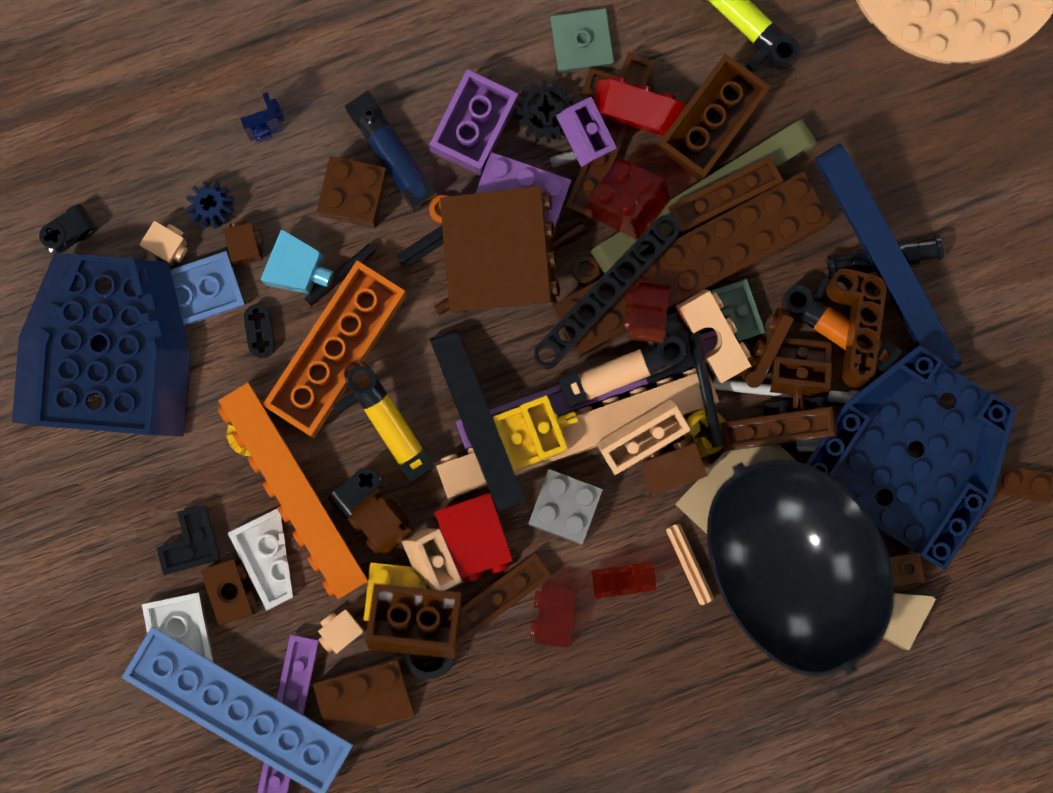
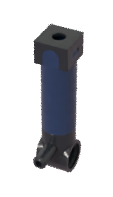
[344,91,437,213]

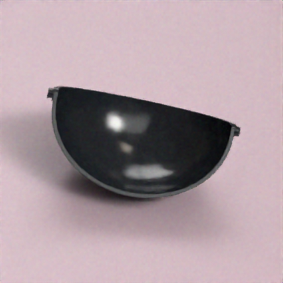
[707,459,895,677]

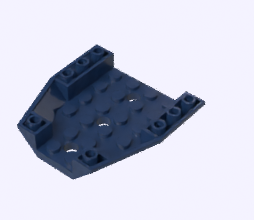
[12,253,191,436]
[806,345,1017,571]

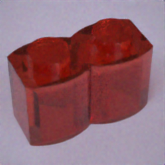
[623,281,670,344]

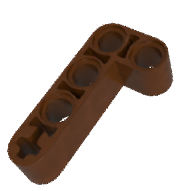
[826,269,887,388]

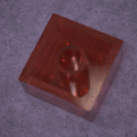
[586,158,671,240]

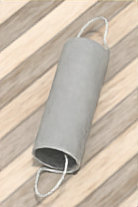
[543,150,578,168]

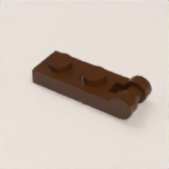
[740,308,794,388]

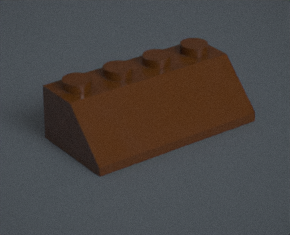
[658,53,771,182]

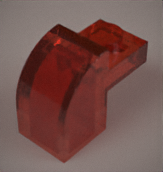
[591,562,657,599]

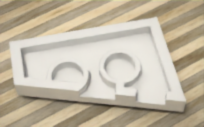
[228,509,293,611]

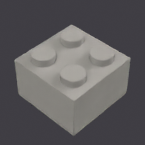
[528,469,603,545]

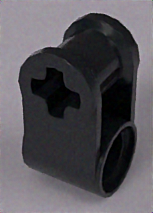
[39,204,97,254]
[327,468,382,520]

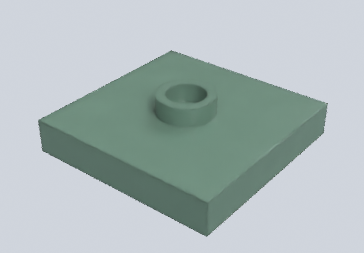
[550,9,614,73]

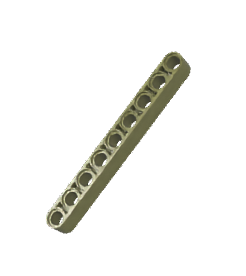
[590,119,818,274]

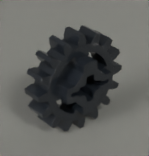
[516,80,574,143]

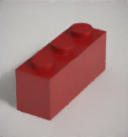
[594,76,685,137]

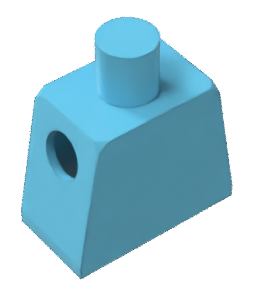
[260,230,334,294]

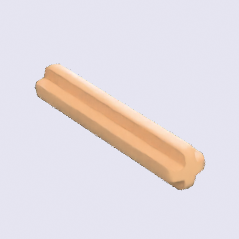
[666,523,714,605]

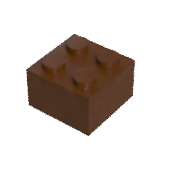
[317,155,388,229]
[641,434,713,496]

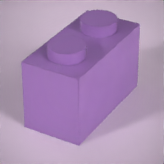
[556,97,617,167]

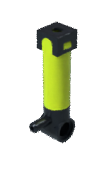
[703,0,800,72]

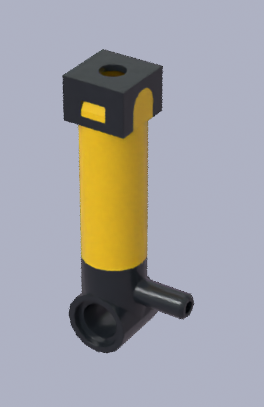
[333,360,435,482]

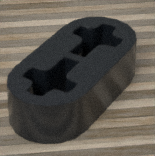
[244,304,275,359]

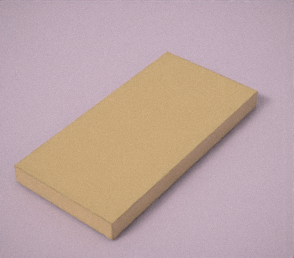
[675,444,795,534]

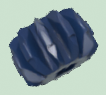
[186,181,235,229]

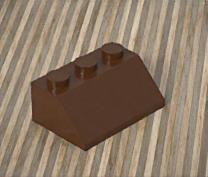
[366,583,462,659]
[313,660,415,737]

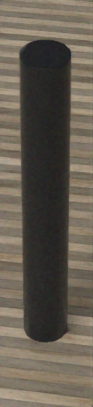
[304,243,376,306]

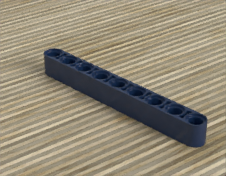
[815,143,962,369]

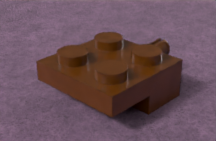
[770,337,832,412]

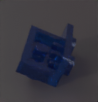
[240,92,285,143]

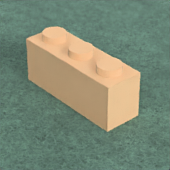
[596,399,691,475]

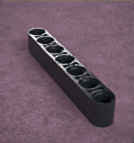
[534,214,680,370]
[429,328,526,514]

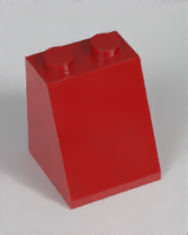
[435,493,513,583]

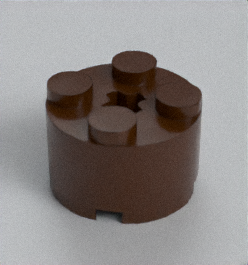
[348,488,415,554]

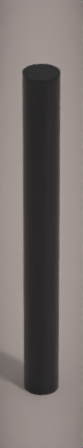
[689,333,724,448]

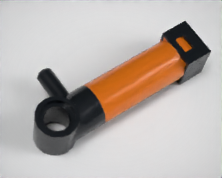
[781,276,902,376]

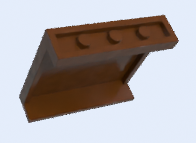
[440,186,560,313]

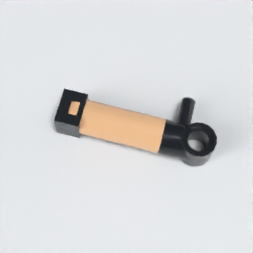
[558,320,688,408]

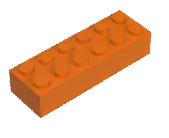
[262,261,407,439]

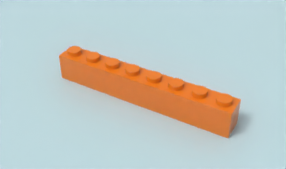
[217,383,368,599]

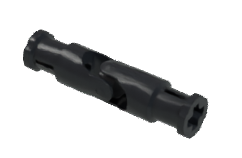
[826,234,944,279]

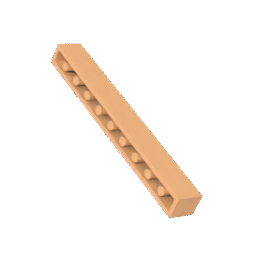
[436,368,719,500]

